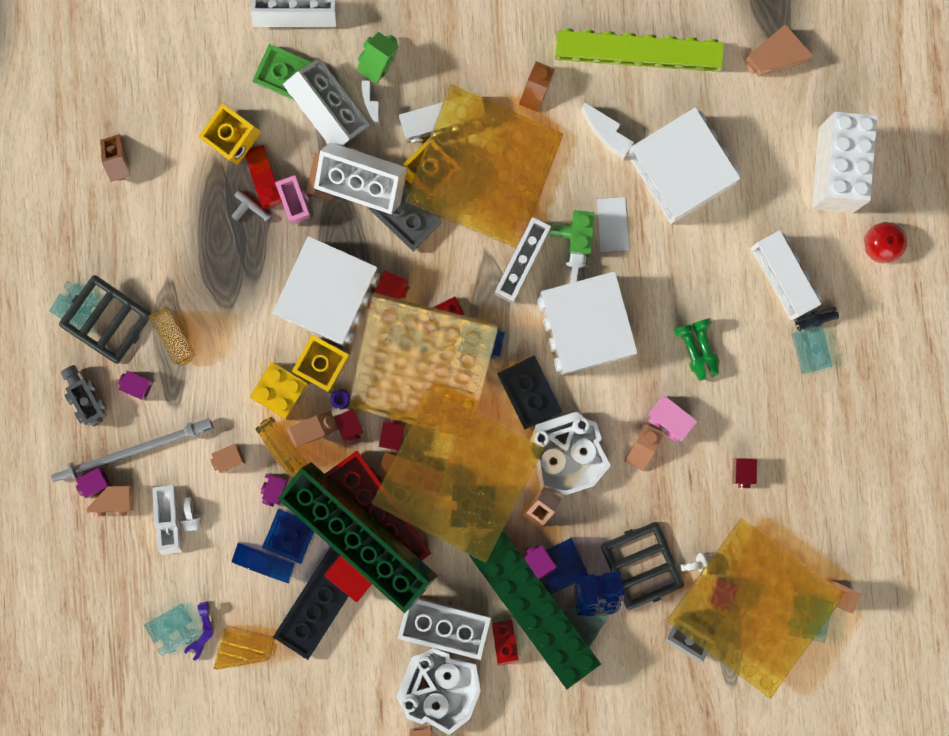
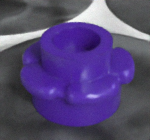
[331,389,351,410]

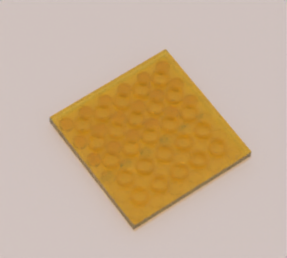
[405,84,563,249]
[348,293,499,439]
[371,390,544,563]
[666,518,845,699]

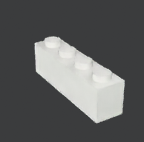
[251,0,336,27]
[399,92,486,144]
[494,217,551,304]

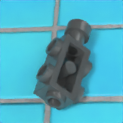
[60,365,107,427]

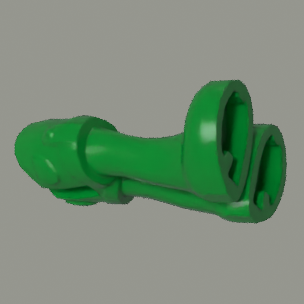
[673,318,720,381]

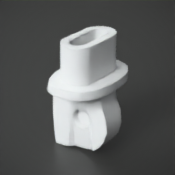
[566,254,588,283]
[179,497,202,531]
[681,553,715,575]

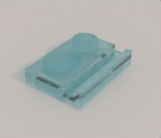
[791,326,833,374]

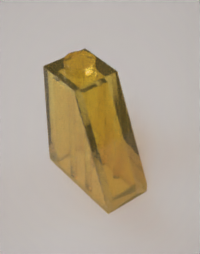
[148,307,196,366]
[255,416,308,478]
[213,625,278,670]

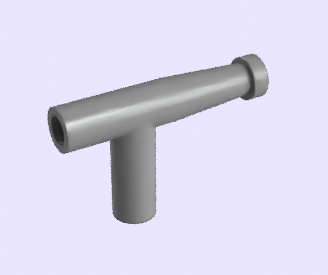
[231,190,271,222]

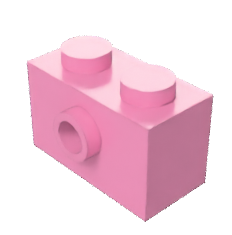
[275,175,311,225]
[646,395,697,442]

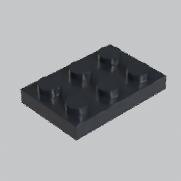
[497,355,562,430]

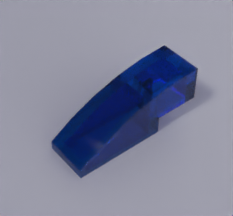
[231,542,297,584]

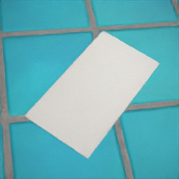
[597,197,629,252]

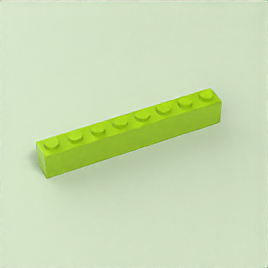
[555,28,724,72]

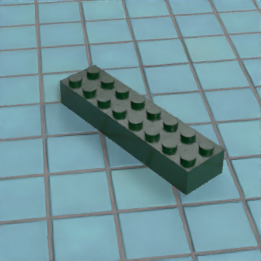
[277,462,438,613]
[465,525,601,690]

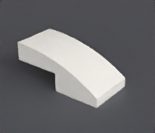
[362,81,380,126]

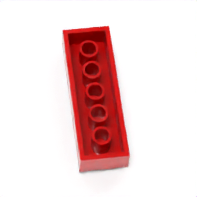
[325,450,433,561]

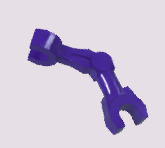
[184,601,214,661]

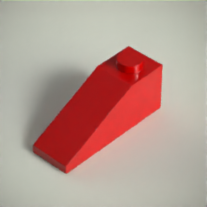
[245,145,283,210]

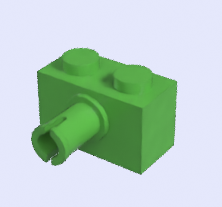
[357,32,399,84]
[550,210,595,257]

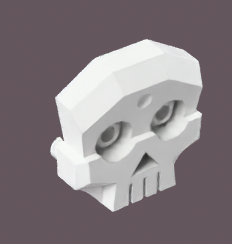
[526,412,611,495]
[396,648,481,735]

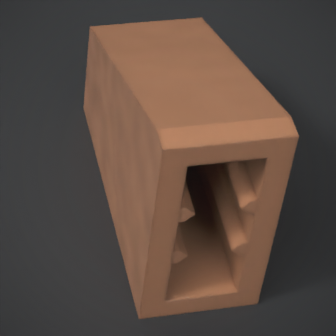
[745,24,813,77]

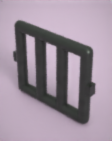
[59,275,152,364]
[601,522,684,610]

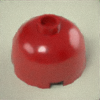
[864,222,907,264]

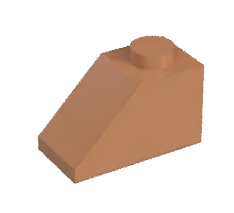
[286,411,339,448]
[624,424,664,471]

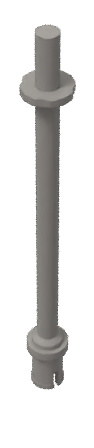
[51,418,214,482]

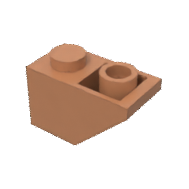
[87,486,134,516]
[521,486,562,526]

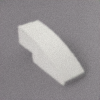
[581,103,634,160]
[152,485,182,555]

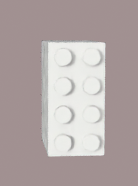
[627,107,740,224]
[812,112,877,213]
[273,236,381,347]
[537,271,637,376]

